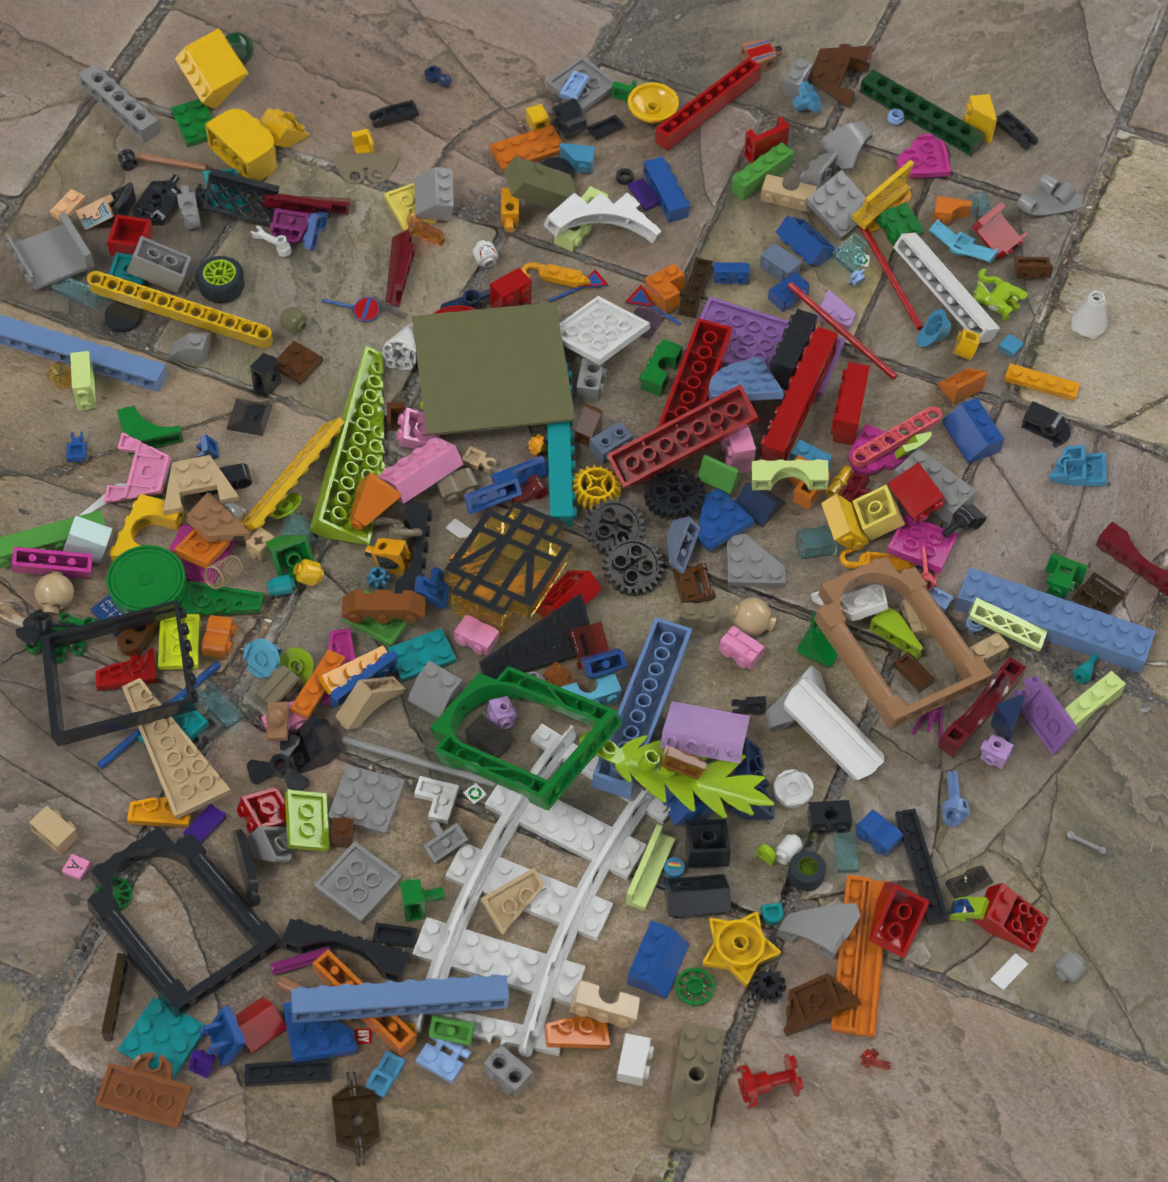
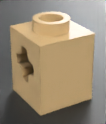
[245,528,275,562]

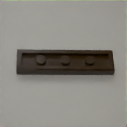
[678,257,713,318]
[101,953,128,1041]

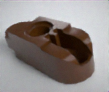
[117,621,160,657]

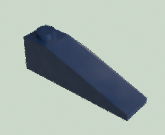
[729,737,774,820]

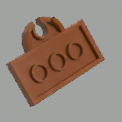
[95,1052,192,1129]

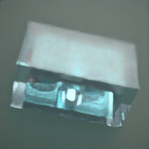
[795,525,839,560]

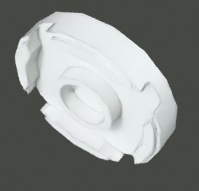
[773,769,814,808]

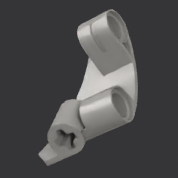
[820,122,873,170]
[1016,173,1083,216]
[765,666,826,732]
[777,903,861,958]

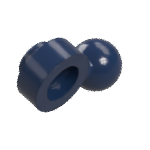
[424,66,452,87]

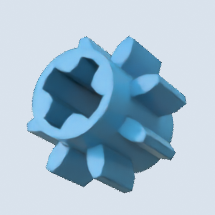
[366,566,390,590]

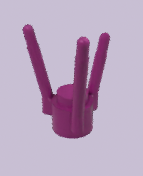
[912,706,944,745]

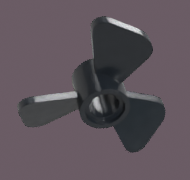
[15,609,77,645]
[247,734,310,791]

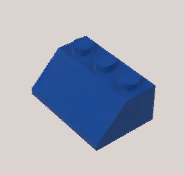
[776,215,839,266]
[942,398,1004,464]
[627,920,689,999]

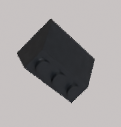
[663,874,731,918]

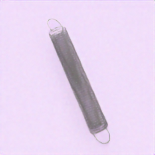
[366,294,410,321]

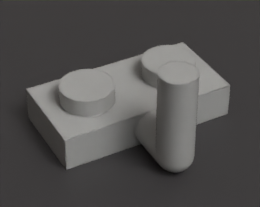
[423,821,469,863]

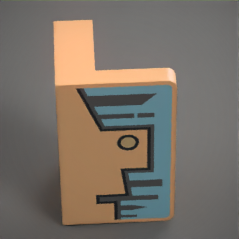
[76,194,114,230]

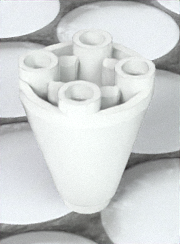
[1071,291,1108,340]
[382,324,417,370]

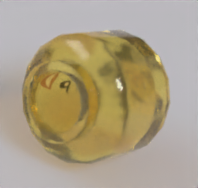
[47,362,72,389]

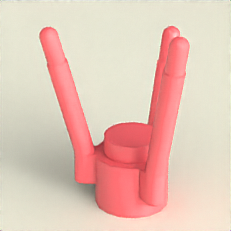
[920,548,939,591]

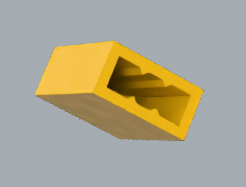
[821,494,869,552]

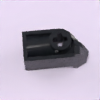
[1021,401,1071,448]

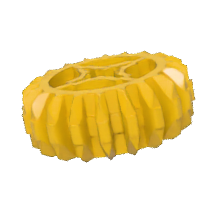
[572,464,622,509]

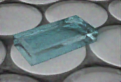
[833,832,859,873]

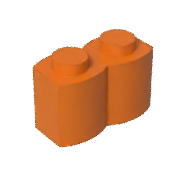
[201,615,237,659]

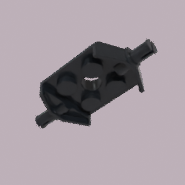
[132,174,182,226]

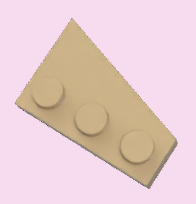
[480,867,545,935]

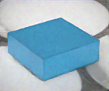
[998,334,1024,358]

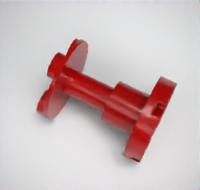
[736,1054,804,1109]

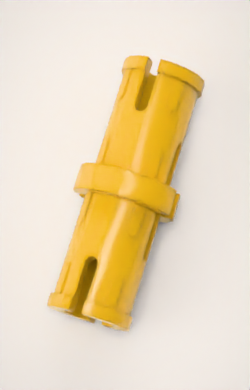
[825,465,854,498]

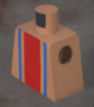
[740,39,783,74]

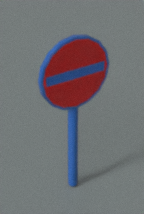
[322,297,380,322]

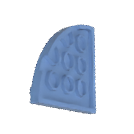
[709,357,784,401]

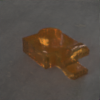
[543,661,577,687]

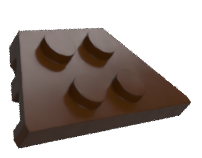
[783,973,862,1036]

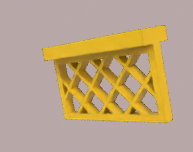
[851,160,914,229]

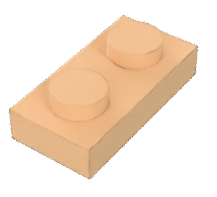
[50,189,86,220]

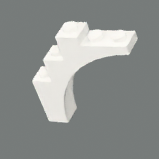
[543,193,661,244]

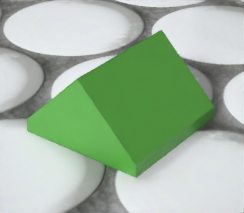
[698,455,742,494]

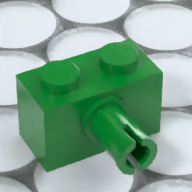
[400,878,445,922]

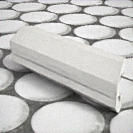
[784,678,884,780]

